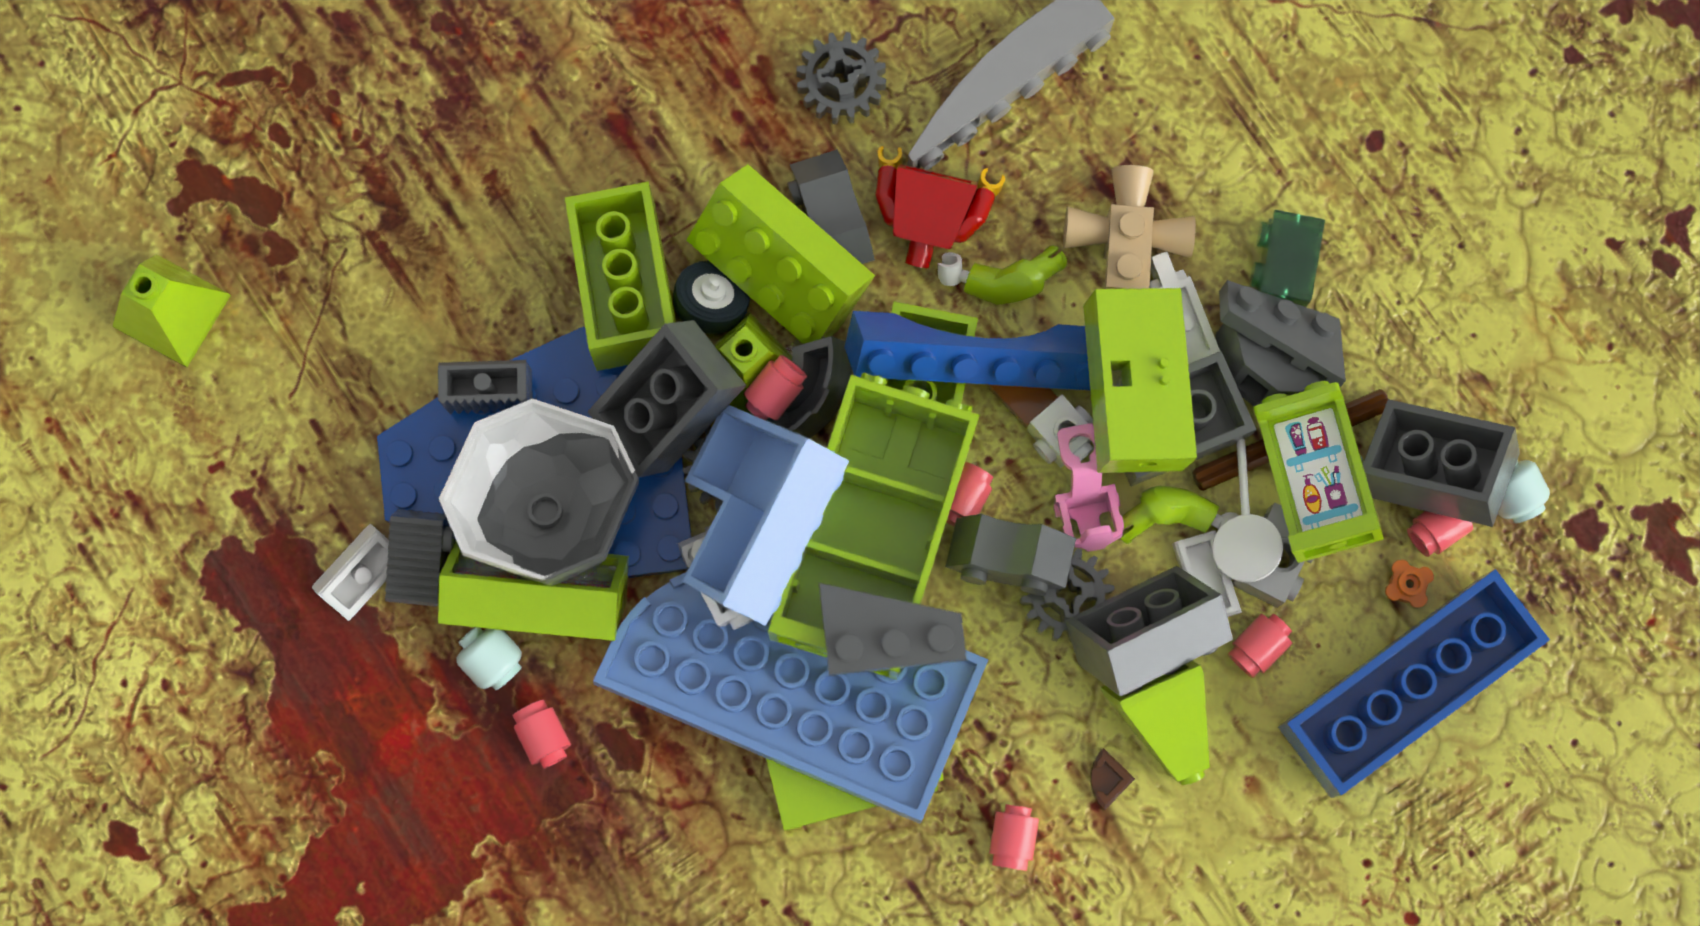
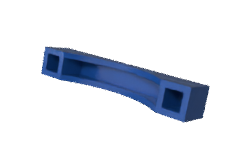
[844,311,1090,390]

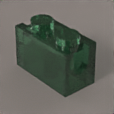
[1250,210,1325,307]

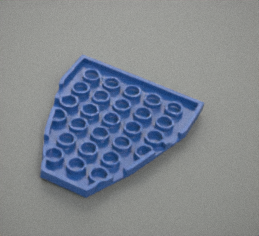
[377,327,692,578]

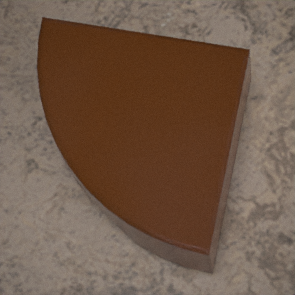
[1090,748,1135,811]

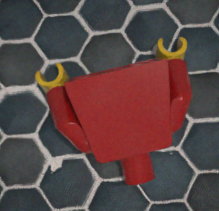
[875,146,1005,268]

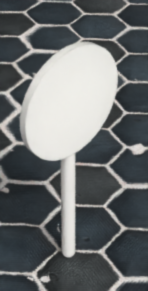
[1213,439,1283,582]

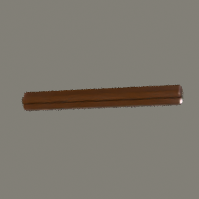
[1192,389,1388,491]

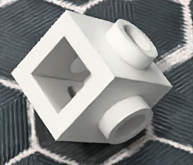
[1027,395,1094,468]

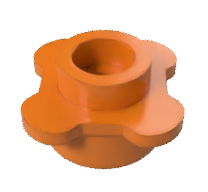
[1385,560,1434,608]

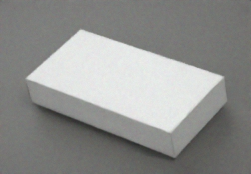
[1172,530,1242,617]

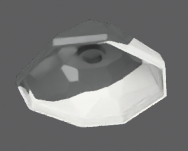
[439,398,639,586]

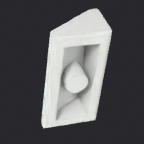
[312,524,389,621]

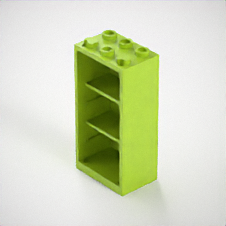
[768,373,980,680]

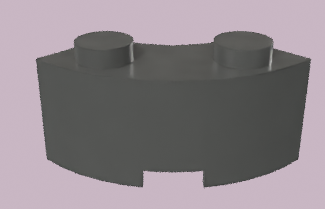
[787,149,875,264]
[766,336,852,439]
[945,514,1076,595]

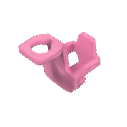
[1053,423,1124,552]

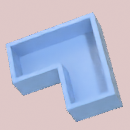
[682,405,849,625]

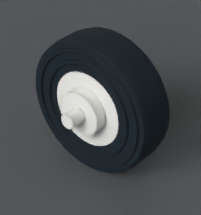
[673,261,750,334]

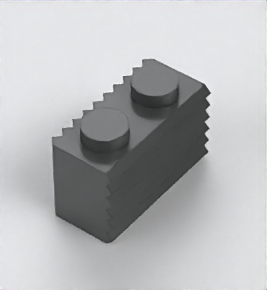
[438,360,532,415]
[385,509,456,606]

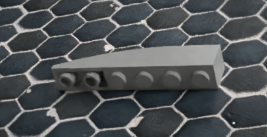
[907,0,1115,170]

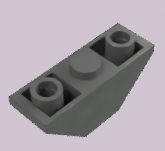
[1215,323,1326,406]

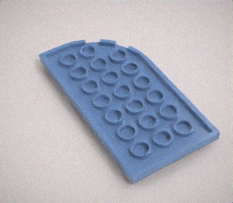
[593,572,988,824]

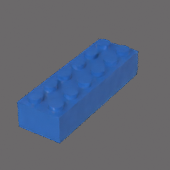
[1278,569,1550,798]

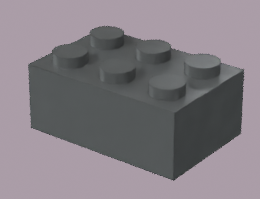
[588,320,747,477]
[1124,351,1256,487]
[1363,399,1520,527]
[1065,566,1233,697]

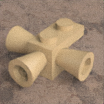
[1063,165,1196,289]

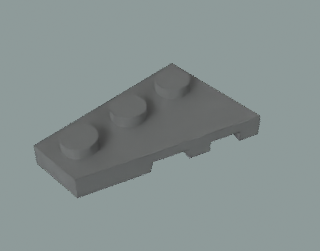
[1219,280,1346,387]
[819,583,967,676]

